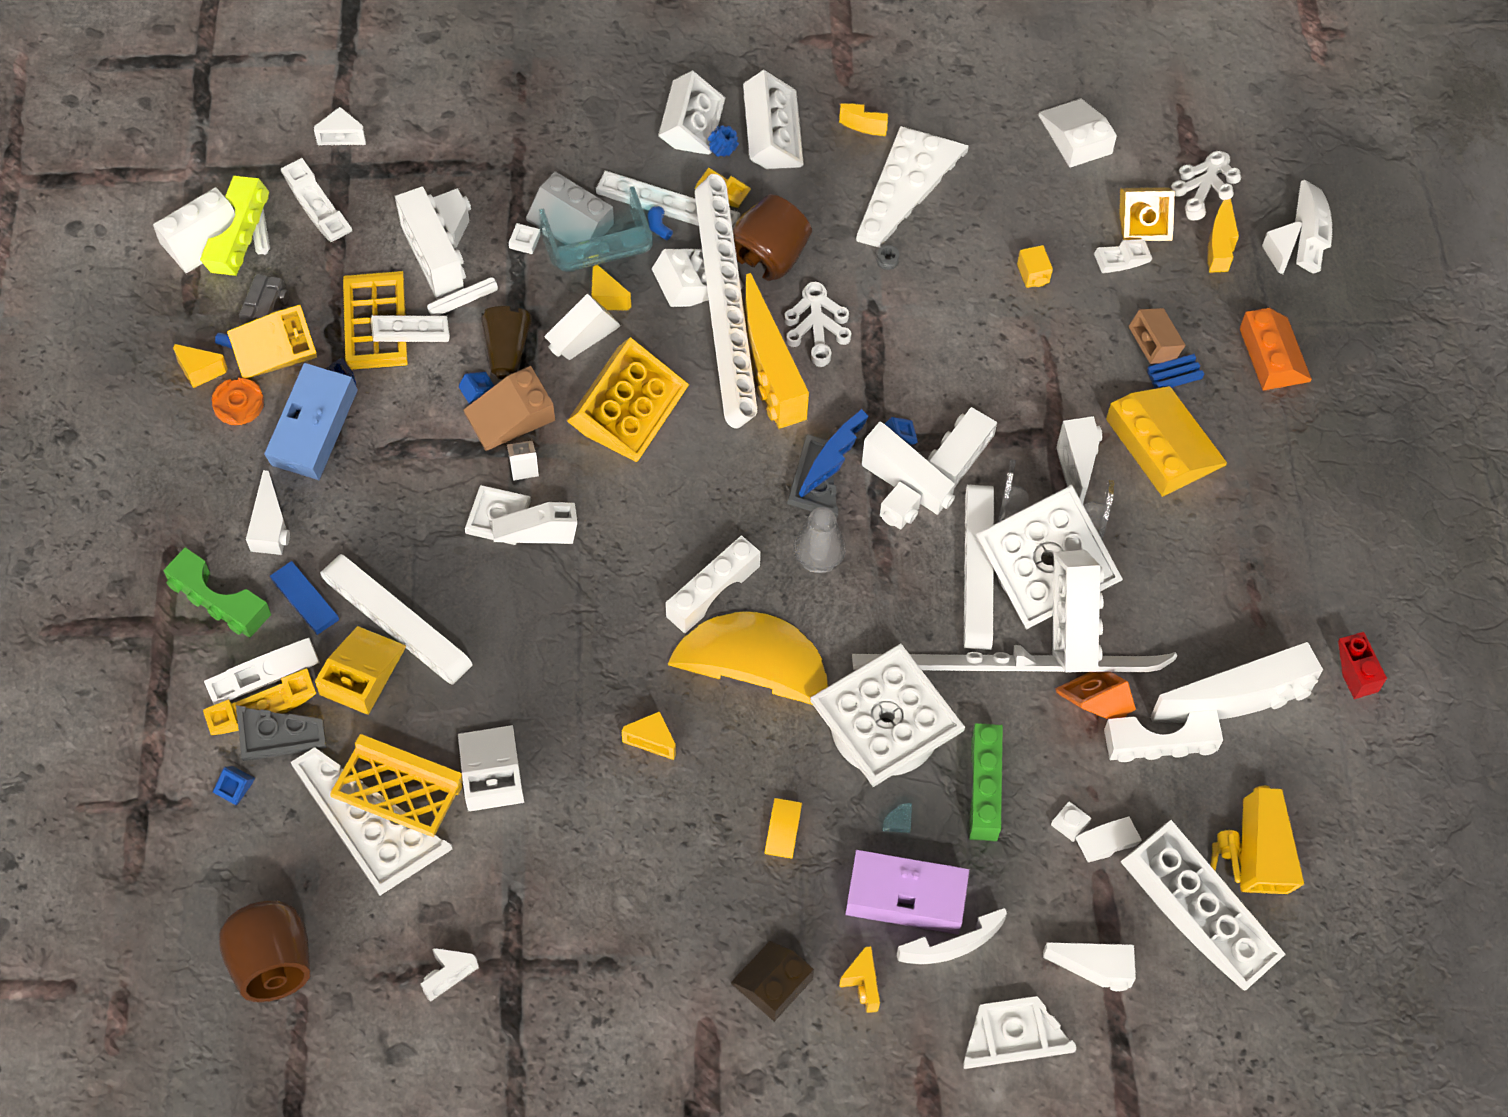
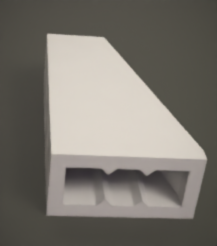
[862,422,955,515]

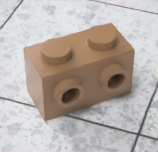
[1129,308,1186,364]

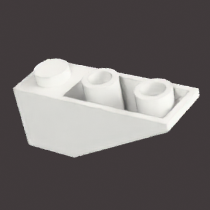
[492,502,577,544]

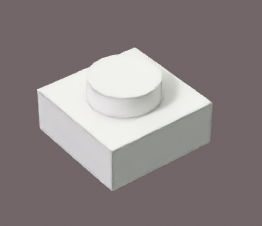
[509,223,541,254]
[1051,802,1091,842]

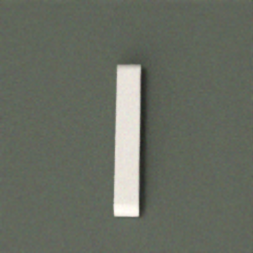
[964,485,994,650]
[320,554,473,685]

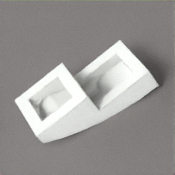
[1094,239,1152,273]
[1076,817,1142,862]

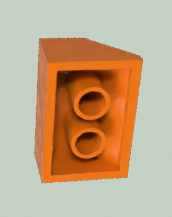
[1240,308,1312,390]

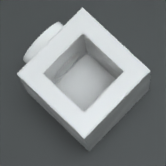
[880,482,921,530]

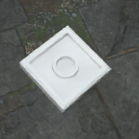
[465,485,531,545]

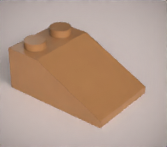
[464,366,555,451]

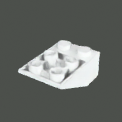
[652,249,744,307]
[458,725,524,812]

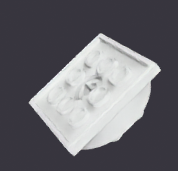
[976,485,1123,630]
[810,643,965,787]

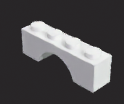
[666,535,760,633]
[1104,710,1223,762]

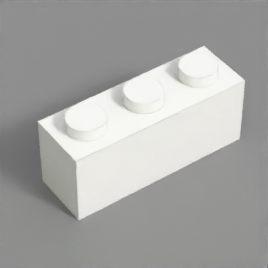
[927,407,997,488]

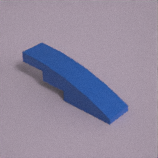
[799,409,868,497]

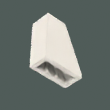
[545,294,621,360]

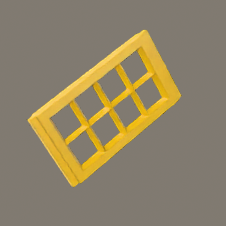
[343,271,408,370]

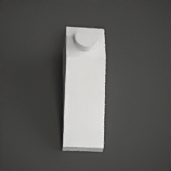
[246,470,290,555]
[1043,943,1136,991]

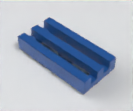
[1147,354,1204,389]

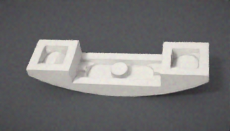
[281,158,352,242]
[896,908,1007,964]

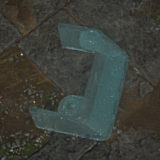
[539,186,653,272]

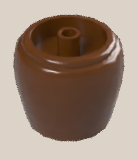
[732,194,812,281]
[219,900,310,1002]

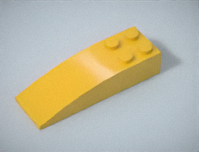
[745,273,809,429]

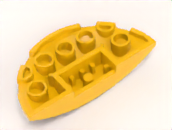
[668,612,828,705]

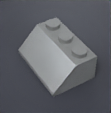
[526,172,614,256]

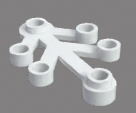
[1171,151,1241,220]
[784,282,851,367]

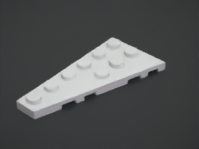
[856,126,969,248]
[291,747,452,896]

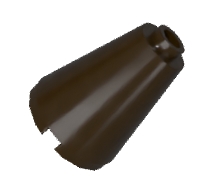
[481,306,532,380]

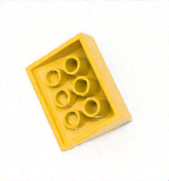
[567,337,689,462]
[1106,386,1227,497]

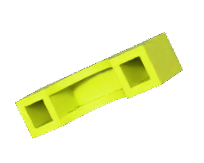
[200,176,269,276]

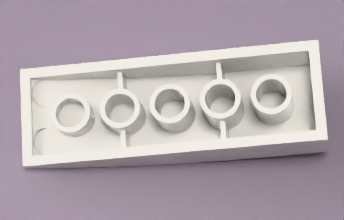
[1150,642,1323,723]
[1121,820,1285,991]

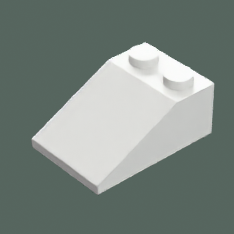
[1039,99,1117,167]
[1056,416,1102,504]

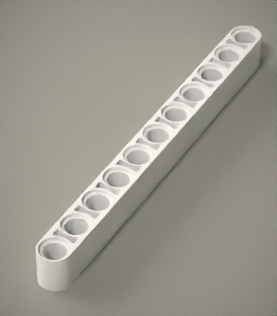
[695,174,757,428]

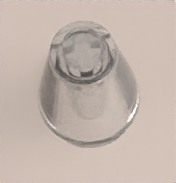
[793,507,846,573]

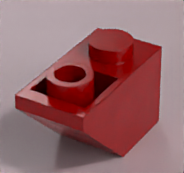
[1338,632,1387,699]

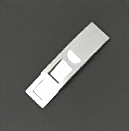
[1295,180,1332,274]
[204,638,320,705]

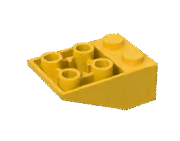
[227,305,317,379]
[315,626,406,715]

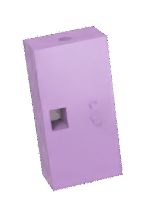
[846,850,969,935]

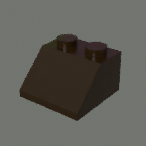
[731,941,814,1022]

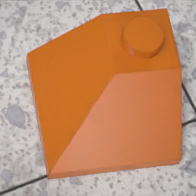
[1055,672,1136,719]

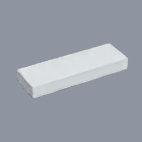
[371,316,450,342]

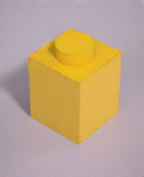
[1017,245,1053,288]

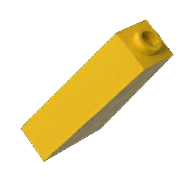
[1240,785,1304,894]

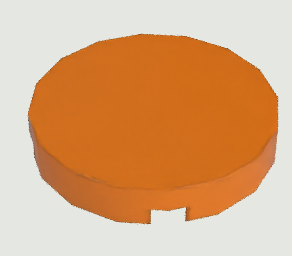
[212,378,264,425]

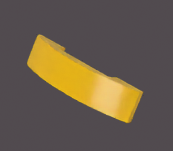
[203,668,316,735]

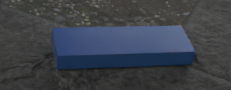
[270,561,339,635]

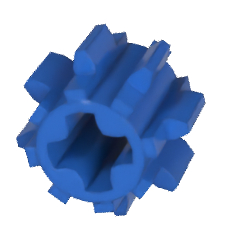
[707,125,739,157]

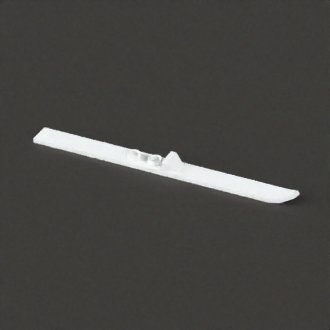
[852,645,1177,672]

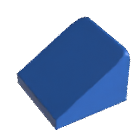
[459,372,494,404]
[885,417,918,445]
[213,766,255,805]

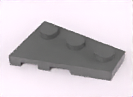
[236,705,327,761]

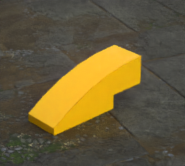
[1207,198,1239,273]

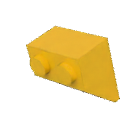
[1119,188,1175,241]

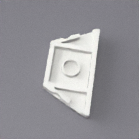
[963,996,1076,1069]

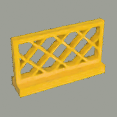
[330,734,463,837]

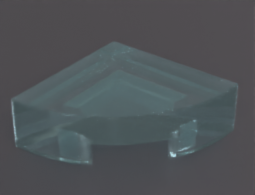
[882,803,912,833]

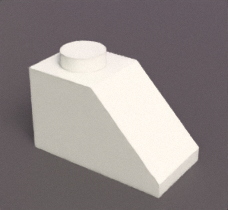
[433,188,471,248]

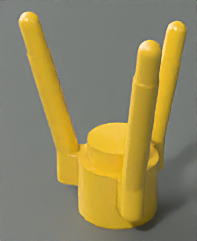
[1210,830,1251,893]

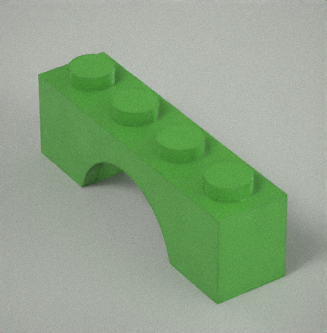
[163,548,271,638]
[969,723,1003,841]

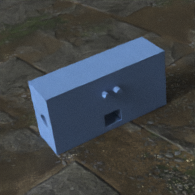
[265,363,358,480]

